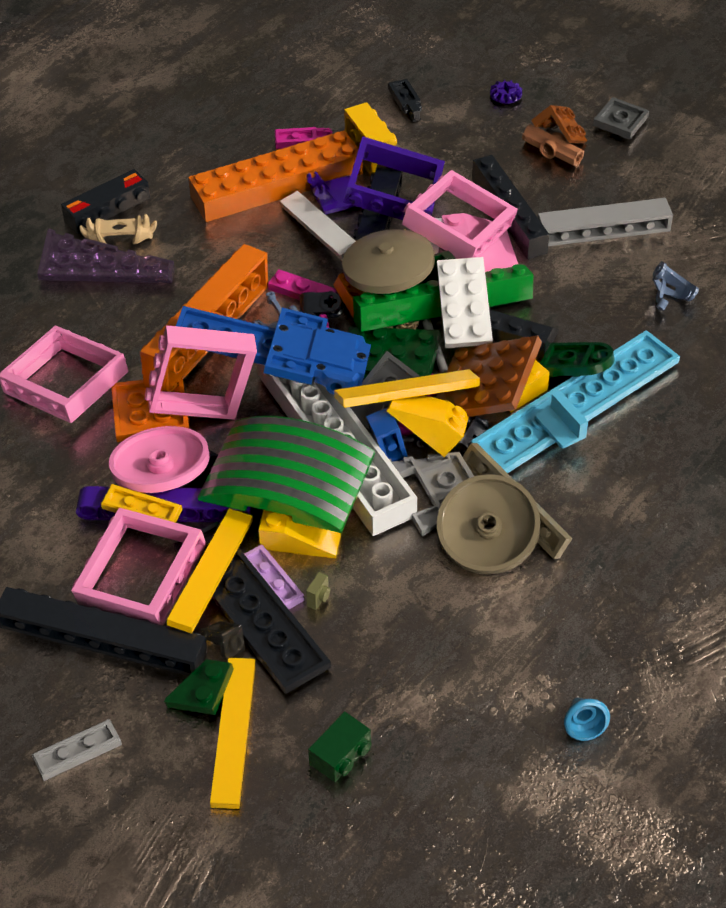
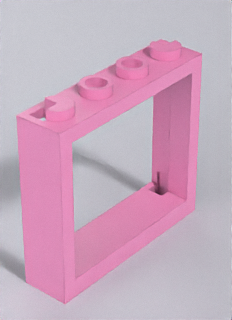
[402,170,518,259]
[0,325,129,423]
[145,325,257,420]
[71,508,207,626]

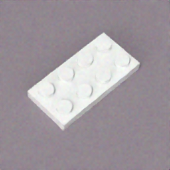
[437,257,493,348]

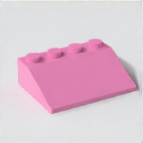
[441,213,518,272]

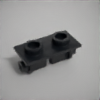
[449,415,489,457]

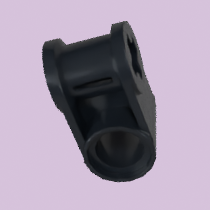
[300,291,344,318]

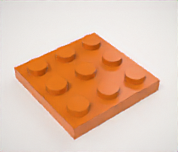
[111,377,189,442]

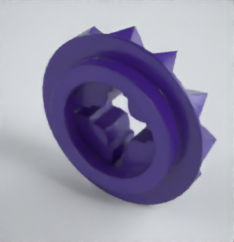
[490,80,522,104]

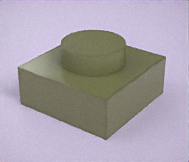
[306,572,331,610]

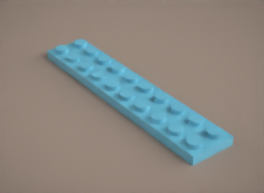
[471,330,680,473]

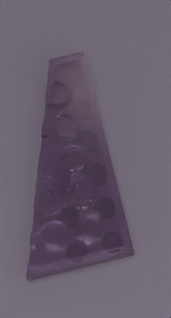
[37,228,175,283]

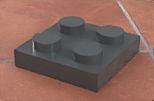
[593,97,649,139]

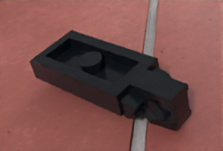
[388,79,422,122]

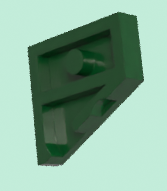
[164,659,234,715]

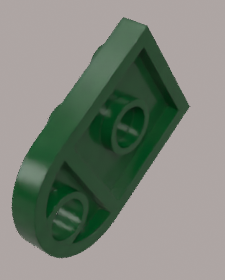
[540,342,615,377]

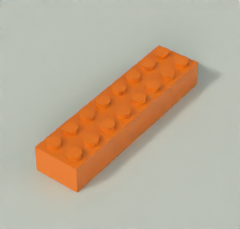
[188,130,363,222]
[140,244,268,392]

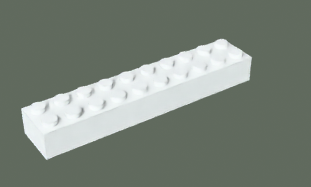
[256,363,417,536]

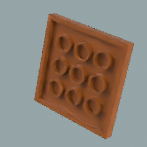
[436,335,542,417]

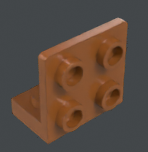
[531,105,587,144]

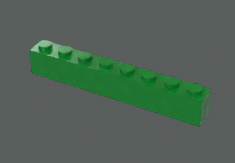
[353,264,534,332]

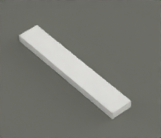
[280,191,356,260]

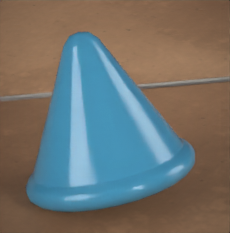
[564,697,610,741]

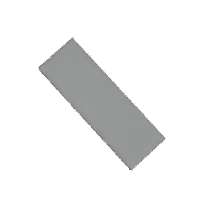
[31,719,122,781]

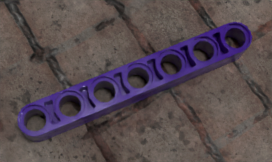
[76,486,251,523]

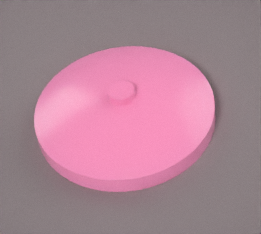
[109,426,210,493]

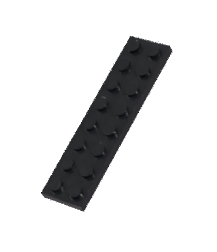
[173,521,331,694]

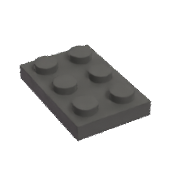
[350,351,421,430]

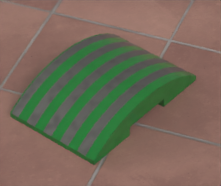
[198,416,375,533]

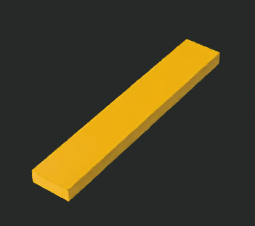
[334,369,480,408]
[167,508,253,634]
[210,658,256,809]

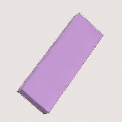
[244,544,305,609]

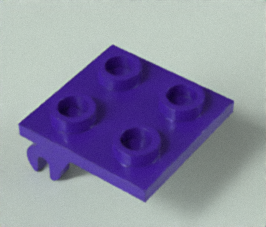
[306,171,356,215]

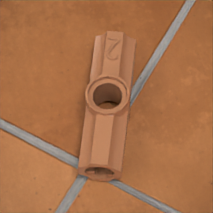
[522,124,584,167]

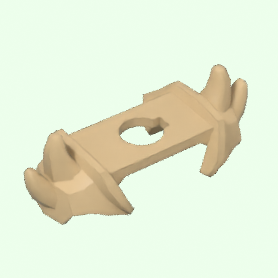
[79,214,157,247]

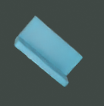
[535,390,588,449]

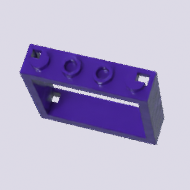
[343,136,445,220]

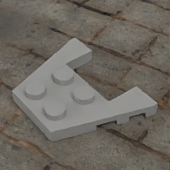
[389,452,474,536]

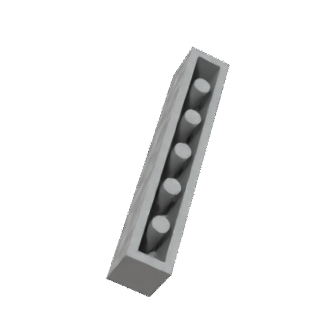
[538,198,673,246]

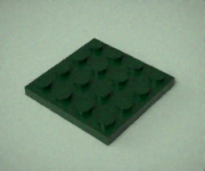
[348,327,441,380]

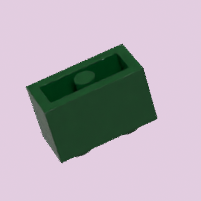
[308,711,372,782]

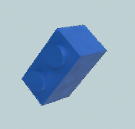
[366,407,408,462]

